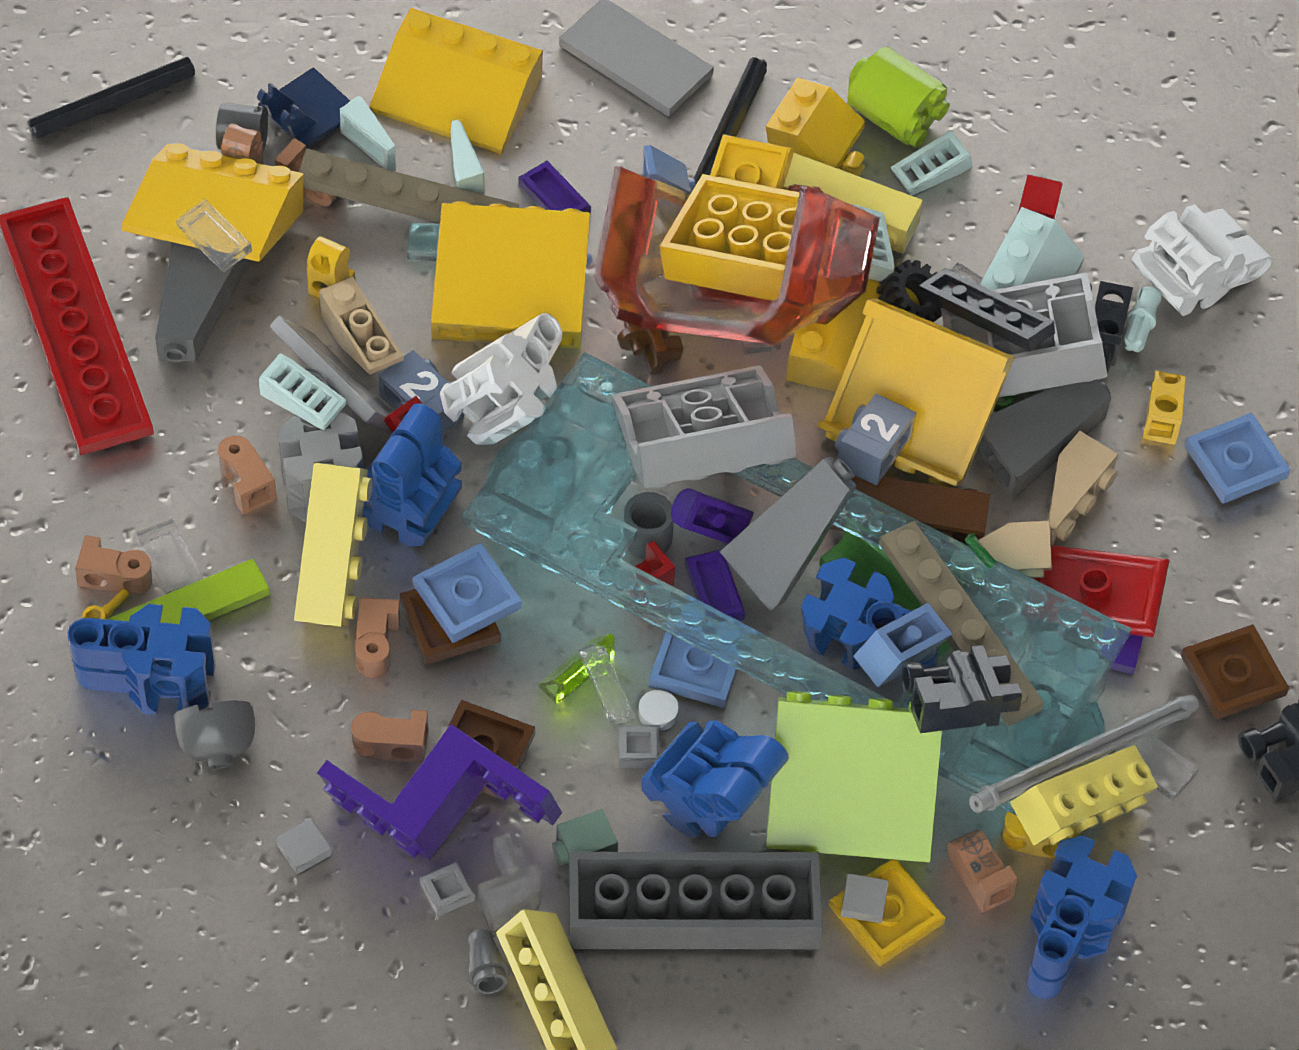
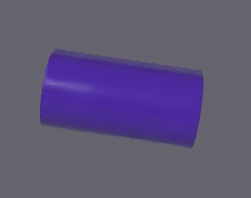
[671,488,754,544]

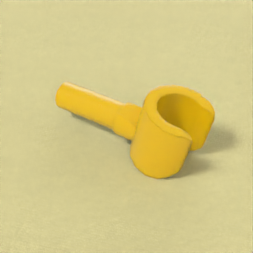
[838,151,865,176]
[82,589,129,620]

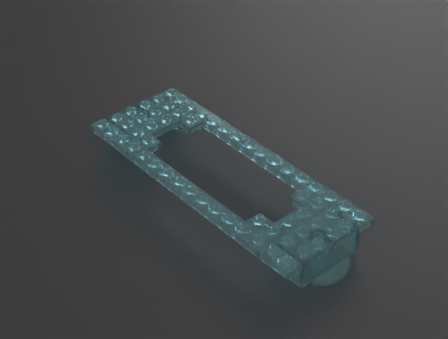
[462,352,1131,816]

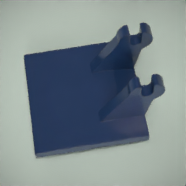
[257,67,350,148]

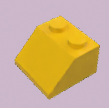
[765,78,865,169]

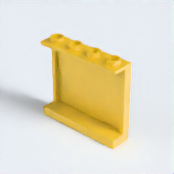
[431,201,590,349]
[817,298,1015,487]

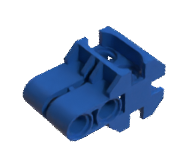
[362,404,462,547]
[801,557,938,670]
[67,604,216,715]
[641,720,789,837]
[1026,835,1137,999]

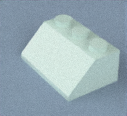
[980,207,1084,290]

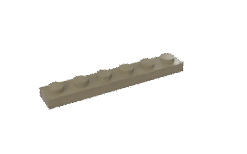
[300,148,520,223]
[879,521,1044,727]

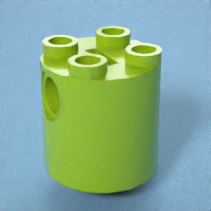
[847,46,950,148]

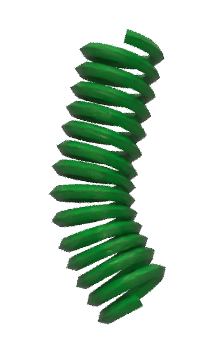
[965,534,997,569]

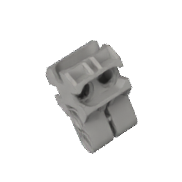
[278,367,363,522]

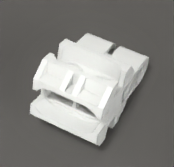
[1131,204,1273,316]
[440,313,562,445]

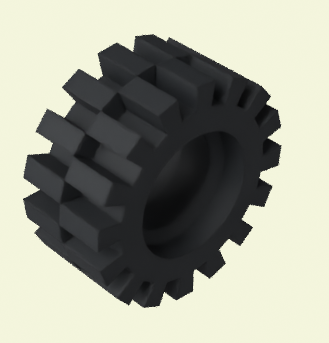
[876,260,942,322]

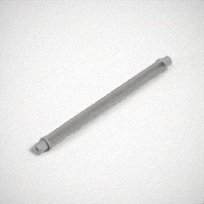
[969,694,1199,813]

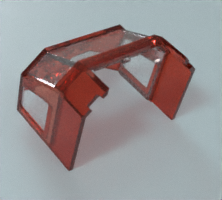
[593,166,880,345]

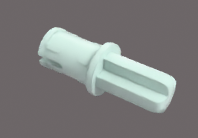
[1124,286,1162,352]

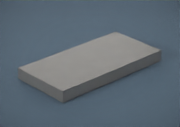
[559,0,714,117]
[270,315,393,435]

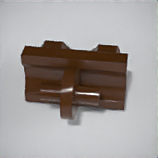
[617,298,683,375]

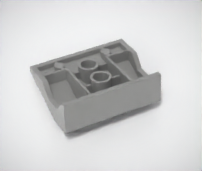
[941,272,1108,397]
[612,365,796,488]

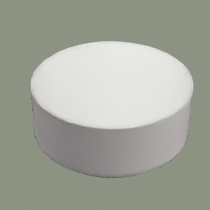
[638,690,679,731]

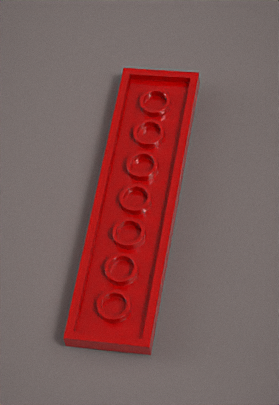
[0,197,154,456]

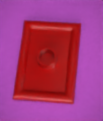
[1022,545,1170,638]

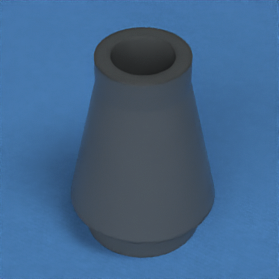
[468,929,510,994]

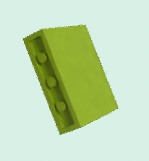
[765,691,942,862]

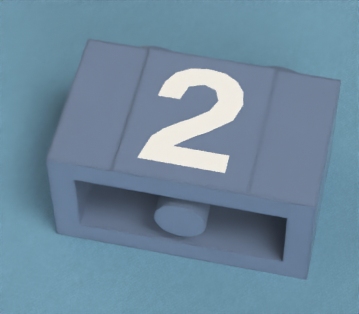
[379,350,464,433]
[835,393,916,486]

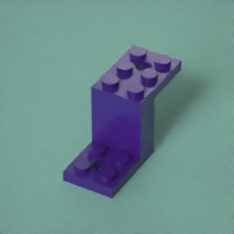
[317,724,562,861]

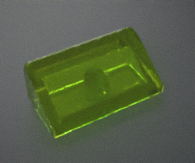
[538,633,615,704]

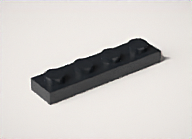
[919,268,1055,351]

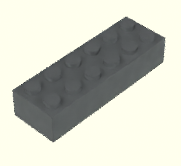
[569,852,822,949]

